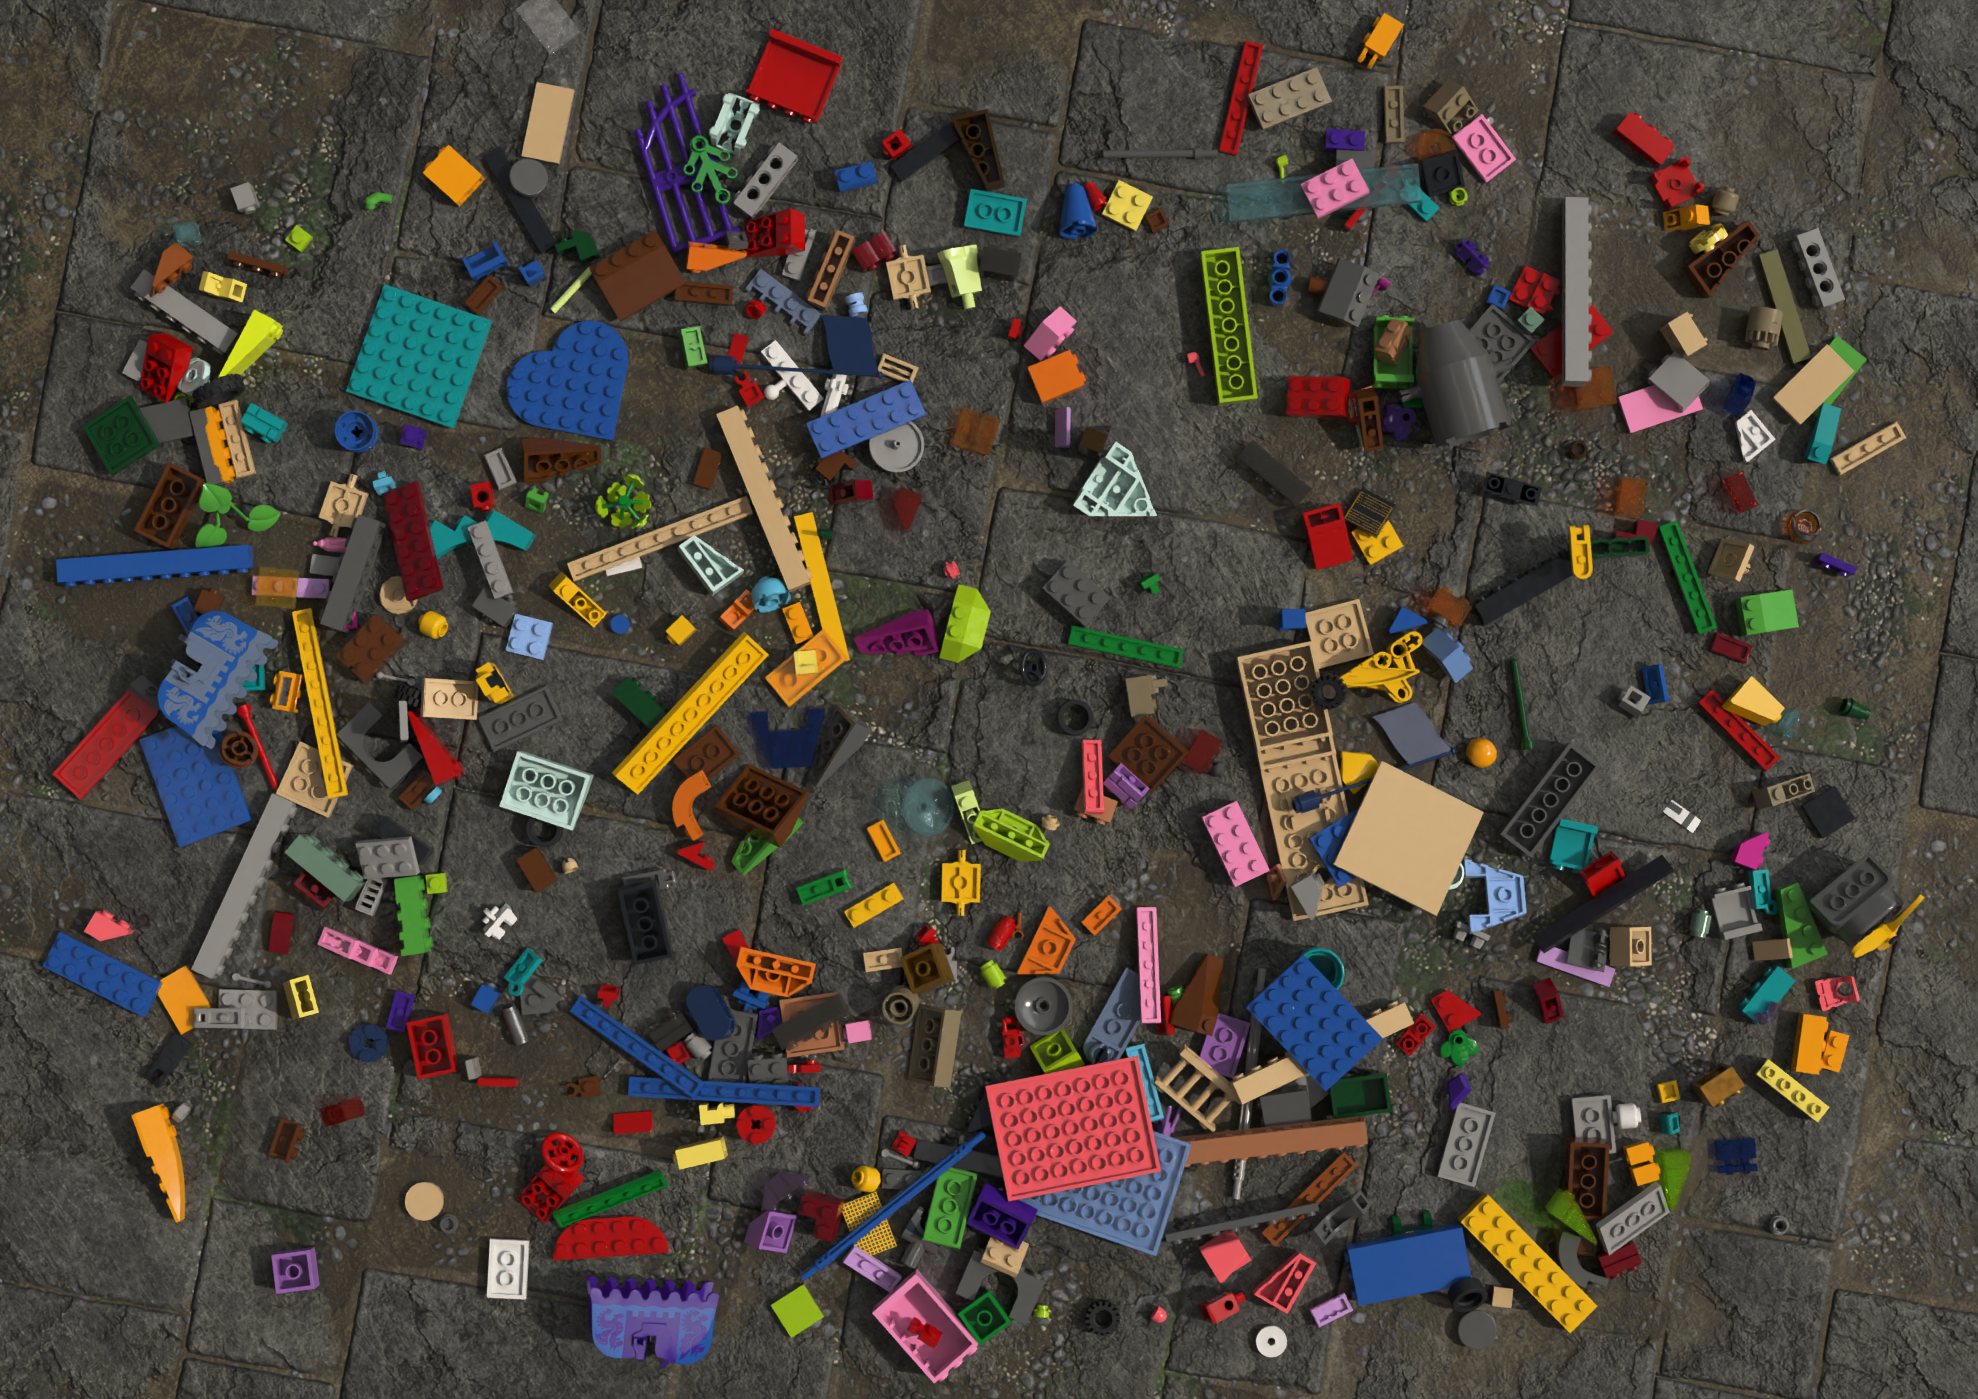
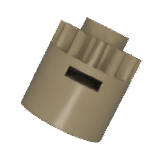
[1745,307,1783,350]
[882,982,921,1024]

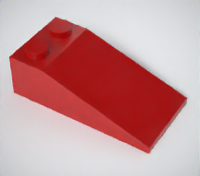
[407,711,464,785]

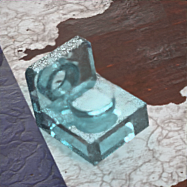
[1778,708,1801,739]

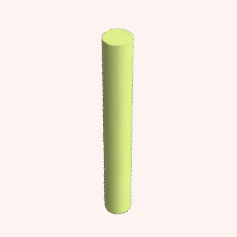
[550,267,592,313]

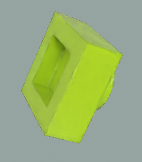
[285,225,313,252]
[425,873,448,894]

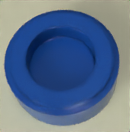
[610,615,630,634]

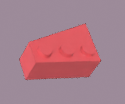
[1252,1250,1316,1314]

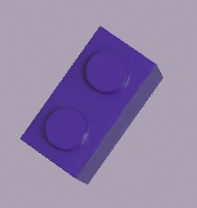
[1323,129,1365,153]

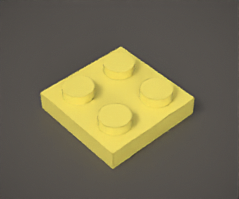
[1102,180,1153,232]

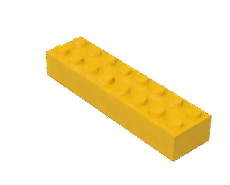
[1458,1192,1597,1333]

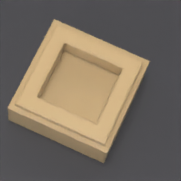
[1491,1286,1513,1308]

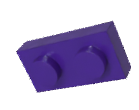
[1815,553,1858,577]
[386,990,416,1033]

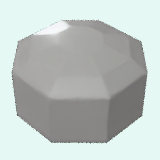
[172,1103,191,1122]

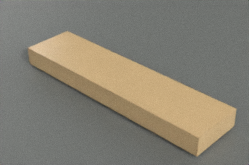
[218,400,256,479]
[1829,421,1906,476]

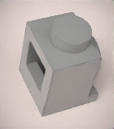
[1618,686,1651,719]

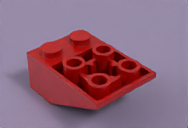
[745,208,805,258]
[139,333,193,403]
[1301,503,1353,570]
[516,1162,585,1224]

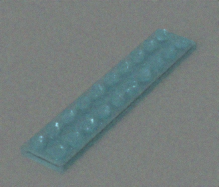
[1227,163,1422,223]

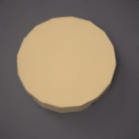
[379,576,418,614]
[405,1182,444,1221]

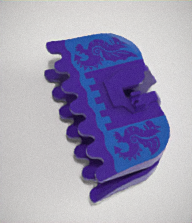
[586,1276,719,1368]

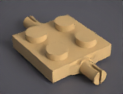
[886,245,931,310]
[319,474,369,538]

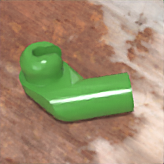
[364,192,393,210]

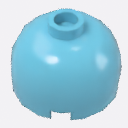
[751,577,791,613]

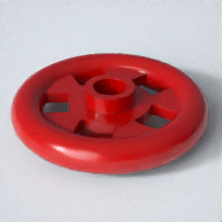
[540,1132,584,1174]

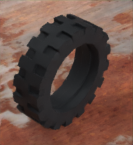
[192,374,246,409]

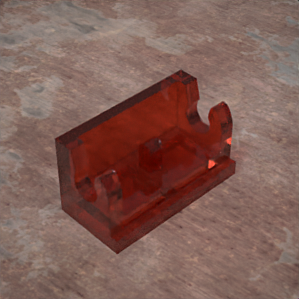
[1723,470,1759,514]

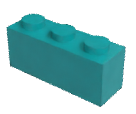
[1738,965,1796,1025]

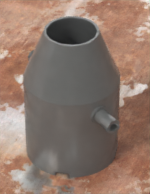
[1399,320,1514,449]

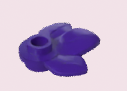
[1381,403,1417,441]

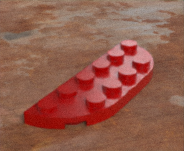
[553,1216,670,1260]

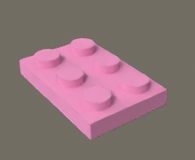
[1301,158,1370,219]

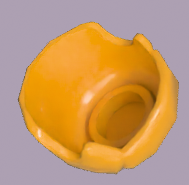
[1466,737,1497,768]

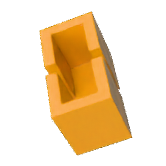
[1622,1140,1661,1186]

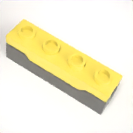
[1751,1058,1830,1122]

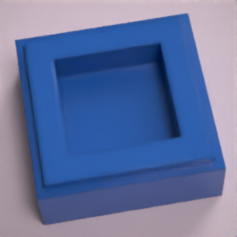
[1485,285,1511,310]

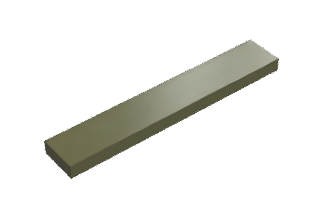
[1758,249,1812,364]

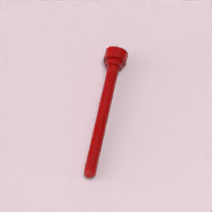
[236,704,279,792]

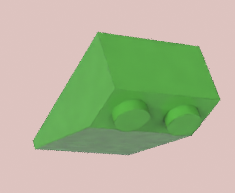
[1735,590,1799,636]

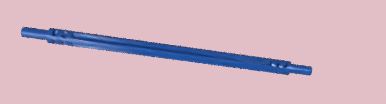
[800,1131,986,1281]

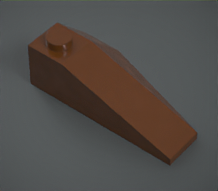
[521,437,601,483]
[1169,953,1224,1036]

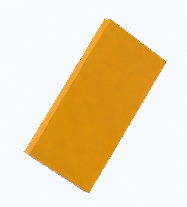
[765,629,848,707]

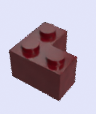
[798,1190,845,1242]

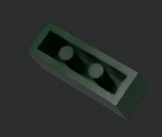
[612,677,670,730]

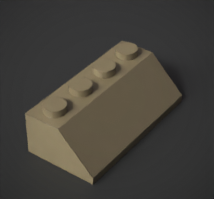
[907,1004,962,1088]

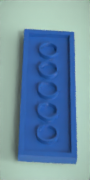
[805,380,926,459]
[42,932,163,1017]

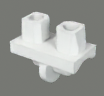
[482,903,517,940]

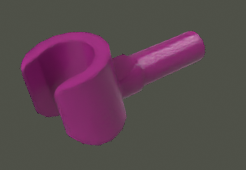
[1372,278,1391,294]

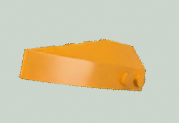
[131,1103,185,1223]

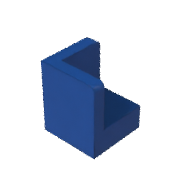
[518,260,547,287]
[471,983,501,1014]

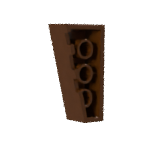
[1682,220,1760,298]

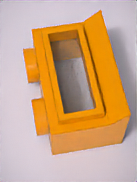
[270,671,305,713]

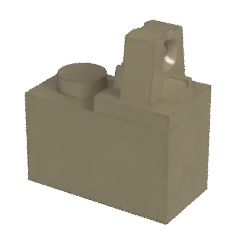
[1125,675,1168,717]

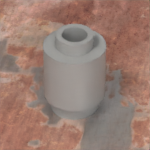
[684,1031,712,1060]

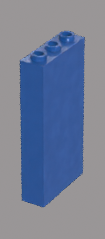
[1343,1223,1471,1306]

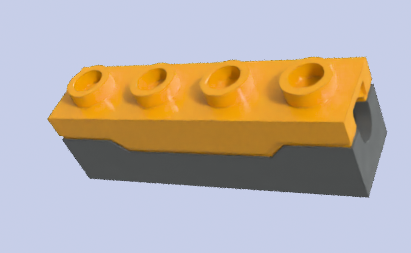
[189,406,236,486]

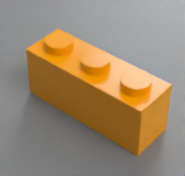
[1791,1013,1828,1075]

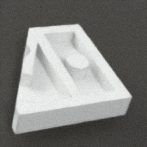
[1735,410,1775,463]

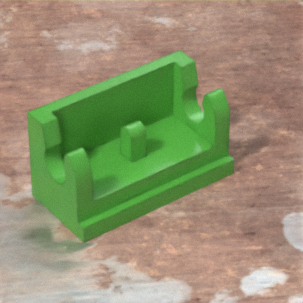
[679,326,707,370]

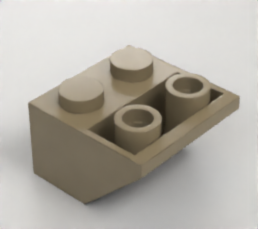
[1423,79,1479,137]

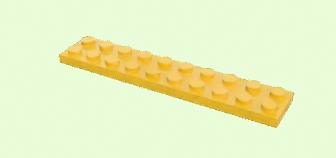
[612,632,769,795]

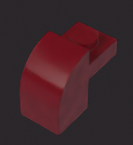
[1612,520,1658,545]

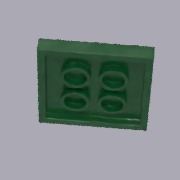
[82,396,161,476]

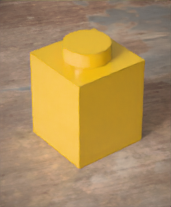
[666,615,697,646]

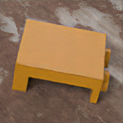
[423,145,485,207]

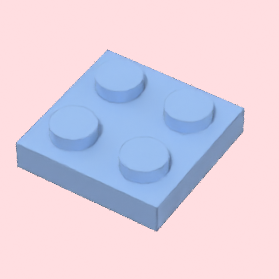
[506,614,553,660]

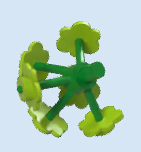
[595,474,651,529]

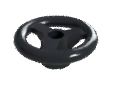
[1019,648,1047,687]

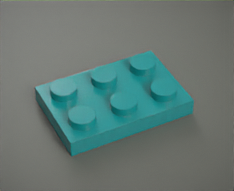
[964,189,1027,237]

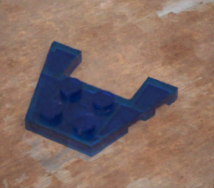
[750,708,825,769]

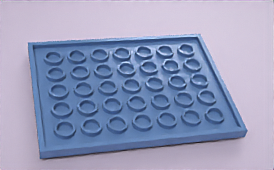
[1018,1131,1192,1256]

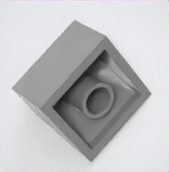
[1291,871,1324,920]

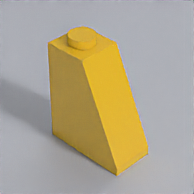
[1721,676,1785,726]

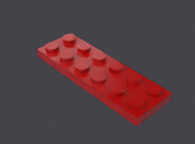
[52,689,160,800]

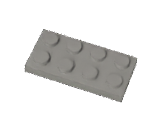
[1437,1103,1496,1187]
[1595,1182,1670,1255]

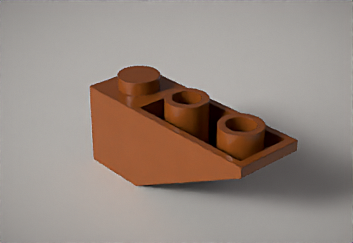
[149,242,193,298]

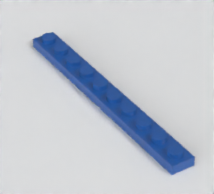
[628,1077,821,1107]

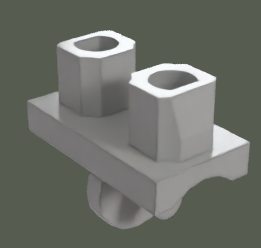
[1453,917,1490,949]

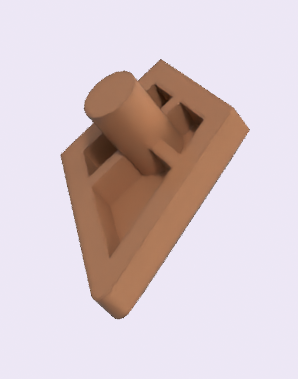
[1266,864,1287,901]

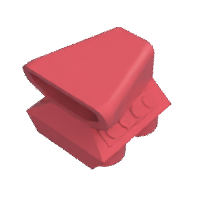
[1199,1230,1252,1283]

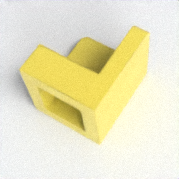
[794,650,818,675]

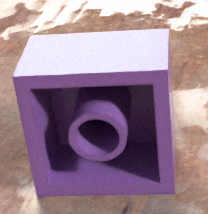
[271,1247,320,1294]

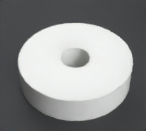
[1255,1325,1287,1357]

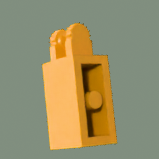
[1357,13,1404,69]

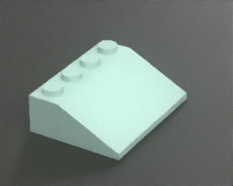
[500,751,594,831]

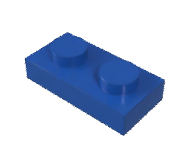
[1642,664,1669,705]

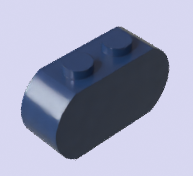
[686,985,736,1040]

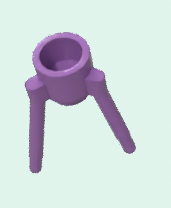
[1153,1105,1183,1136]

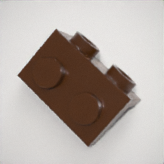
[268,1117,305,1163]

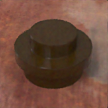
[1568,440,1588,459]

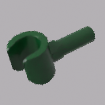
[818,529,833,541]

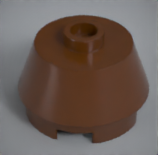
[219,731,258,769]

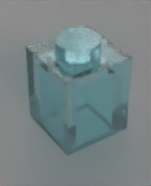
[174,221,202,247]

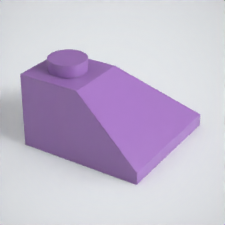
[744,1210,798,1253]

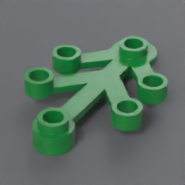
[683,136,738,205]

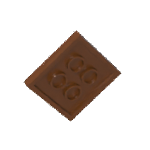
[1108,713,1190,794]

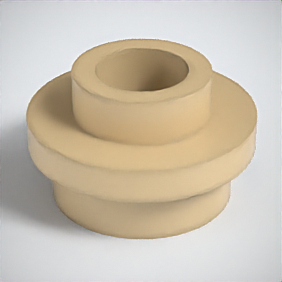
[1041,815,1060,830]

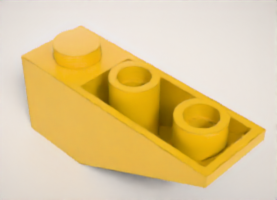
[548,572,607,627]

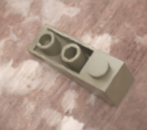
[1752,773,1815,809]

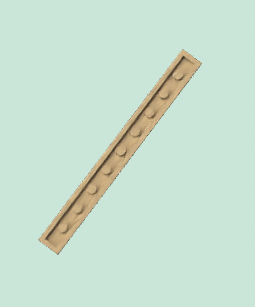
[567,496,753,582]

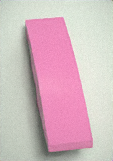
[317,927,398,974]

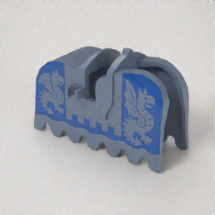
[157,610,278,749]

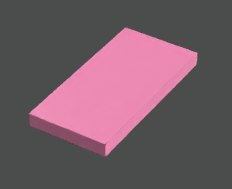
[1617,385,1703,434]

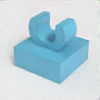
[373,471,397,496]

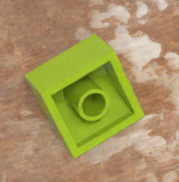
[1029,1028,1085,1074]

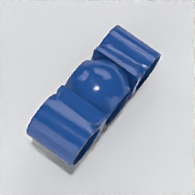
[1267,249,1291,307]

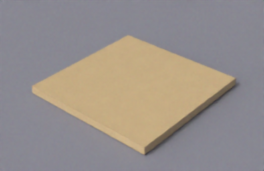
[1333,761,1484,916]

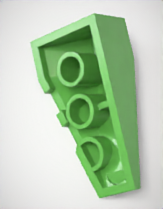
[731,817,803,875]

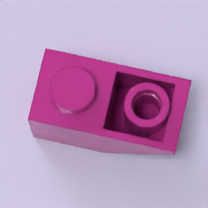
[1730,832,1770,870]

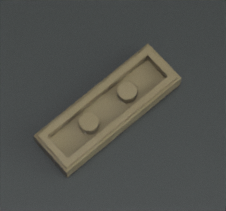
[1383,85,1405,144]

